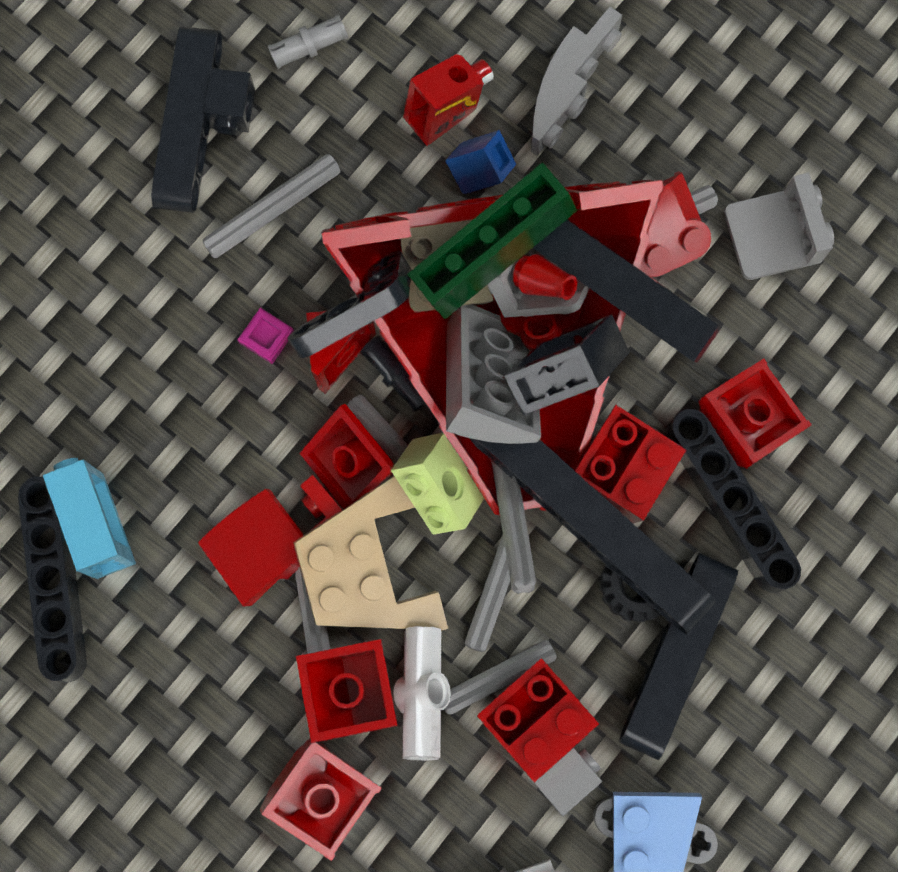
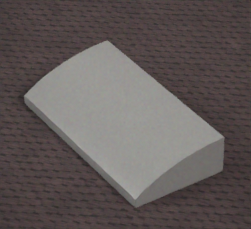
[446,305,541,444]

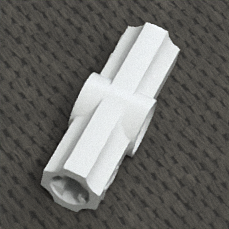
[393,626,451,761]

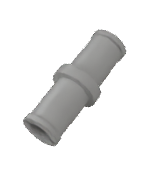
[268,14,349,69]

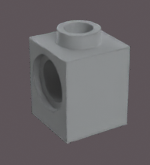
[533,748,602,816]

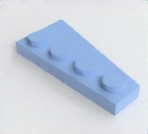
[613,792,702,872]

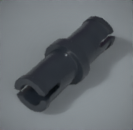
[360,335,426,413]

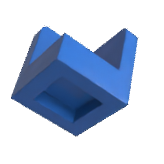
[445,130,516,194]

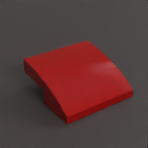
[198,489,303,606]

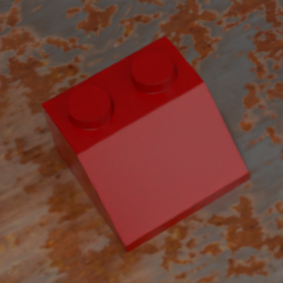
[296,639,398,743]

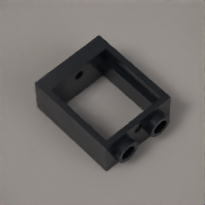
[504,314,630,415]

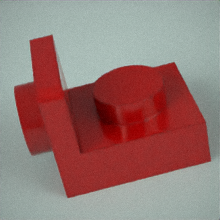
[300,475,342,531]

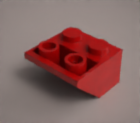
[574,405,686,524]
[477,658,599,783]

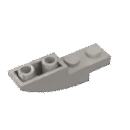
[531,6,622,156]

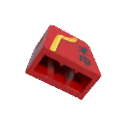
[403,54,493,146]

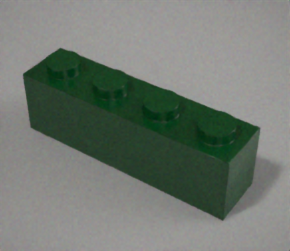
[407,162,577,319]

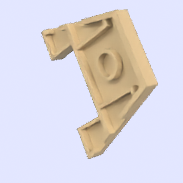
[293,475,448,630]

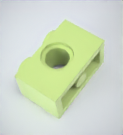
[391,433,484,535]

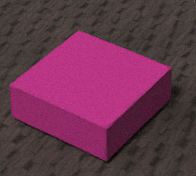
[237,307,294,364]

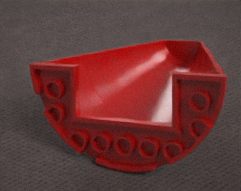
[321,180,664,517]

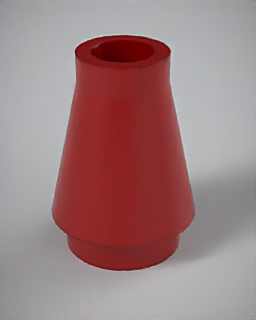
[513,254,578,300]

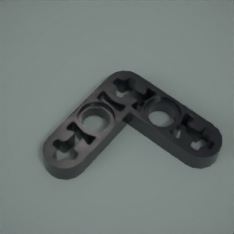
[288,250,412,358]

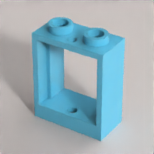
[43,458,136,579]

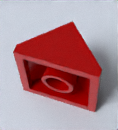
[306,311,376,394]
[299,404,395,509]

